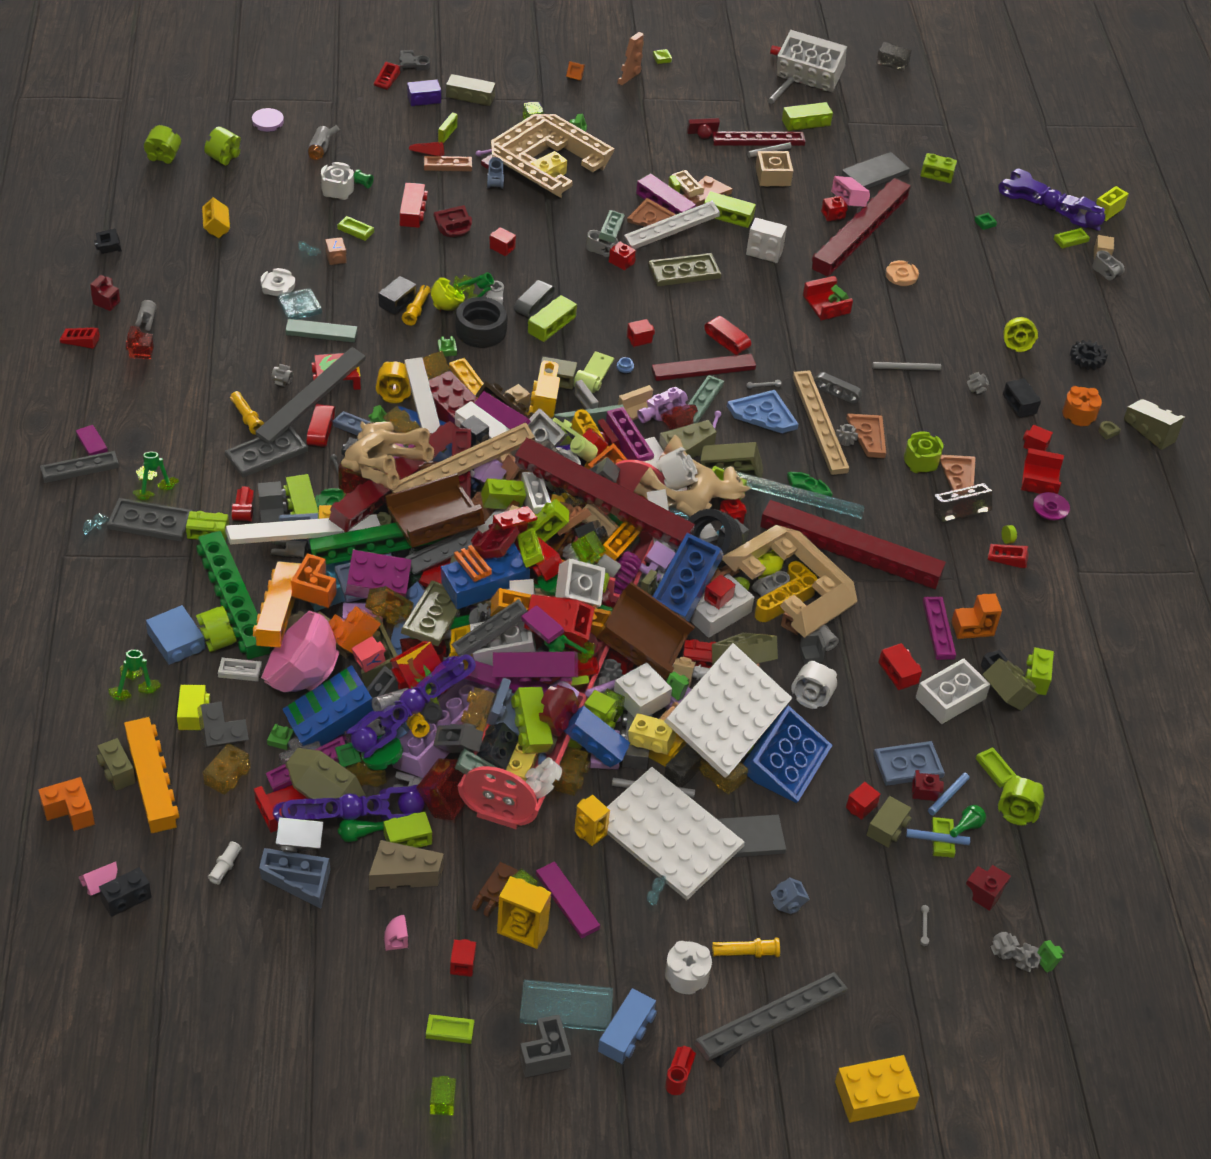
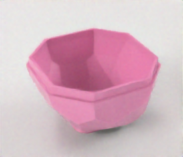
[261,611,339,692]

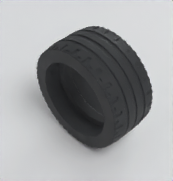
[455,297,507,348]
[688,509,743,568]

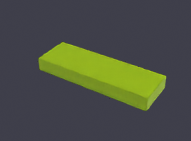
[517,528,544,568]

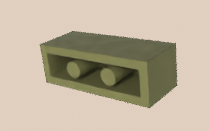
[446,74,496,106]

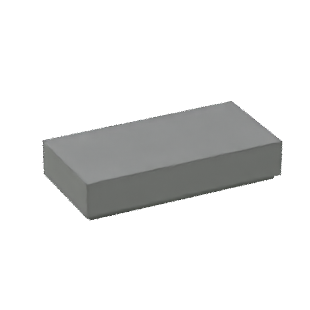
[575,380,598,409]

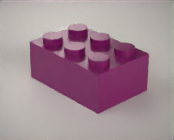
[345,550,411,605]

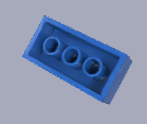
[653,533,724,622]
[441,543,530,609]

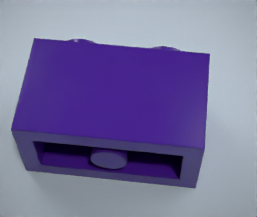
[407,80,441,106]

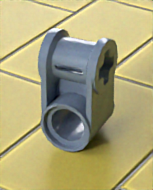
[487,157,504,189]

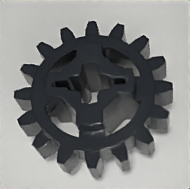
[1069,340,1108,370]

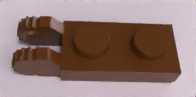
[472,862,519,917]

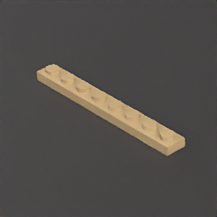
[793,370,849,475]
[391,423,535,493]

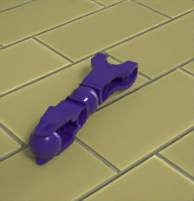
[998,168,1105,230]
[346,655,476,758]
[272,785,425,822]

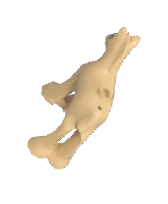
[341,421,434,490]
[634,435,751,517]

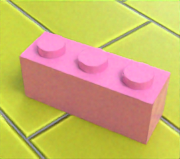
[831,176,870,207]

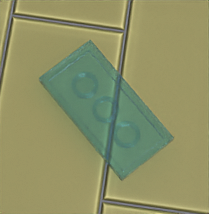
[519,979,613,1031]

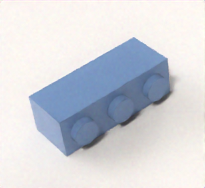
[598,988,657,1064]

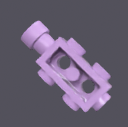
[637,387,688,423]

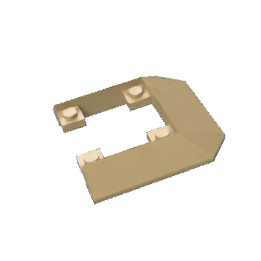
[491,114,615,198]
[722,525,857,638]

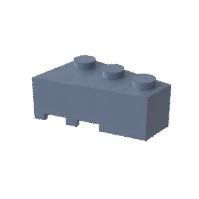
[259,848,331,909]

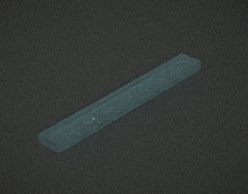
[723,468,865,519]

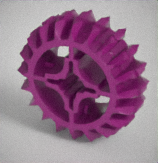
[613,551,641,594]

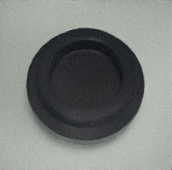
[421,702,442,723]

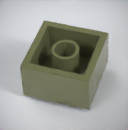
[982,658,1039,711]

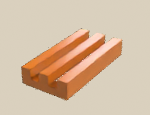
[454,545,492,582]

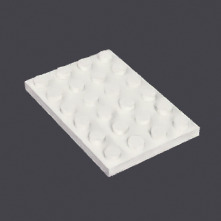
[664,643,792,778]
[607,767,745,900]

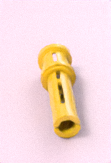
[402,285,431,326]
[230,391,264,435]
[406,713,430,738]
[712,937,780,958]

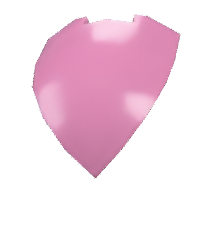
[79,862,117,895]
[384,915,408,951]

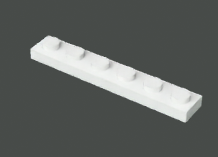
[624,201,720,249]

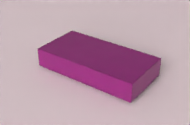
[76,425,108,456]
[521,605,564,644]

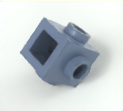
[770,877,810,914]

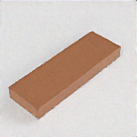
[424,156,472,171]

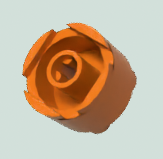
[1062,386,1102,426]

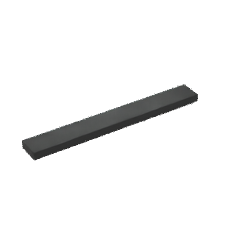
[255,347,366,445]
[694,972,848,1061]

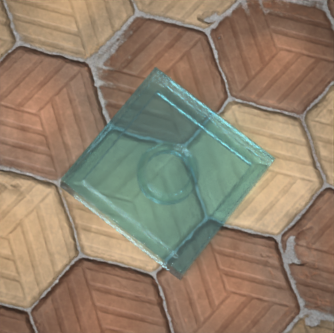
[278,288,322,320]

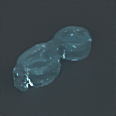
[298,241,321,256]
[83,513,109,535]
[647,875,666,906]

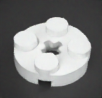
[261,268,295,298]
[525,757,562,799]

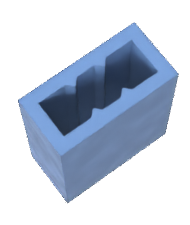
[146,605,205,665]

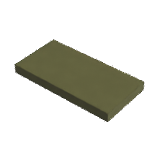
[648,253,721,286]
[401,581,461,646]

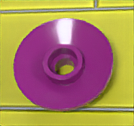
[1033,492,1070,520]

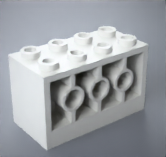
[777,30,847,92]

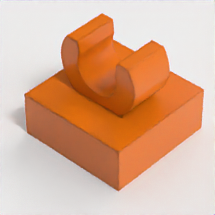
[566,61,585,80]

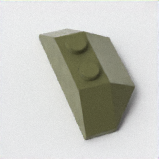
[285,748,366,813]

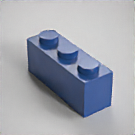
[564,706,630,768]

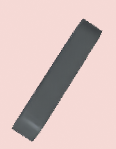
[814,372,862,404]

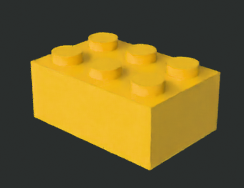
[497,876,551,949]
[835,1055,920,1123]

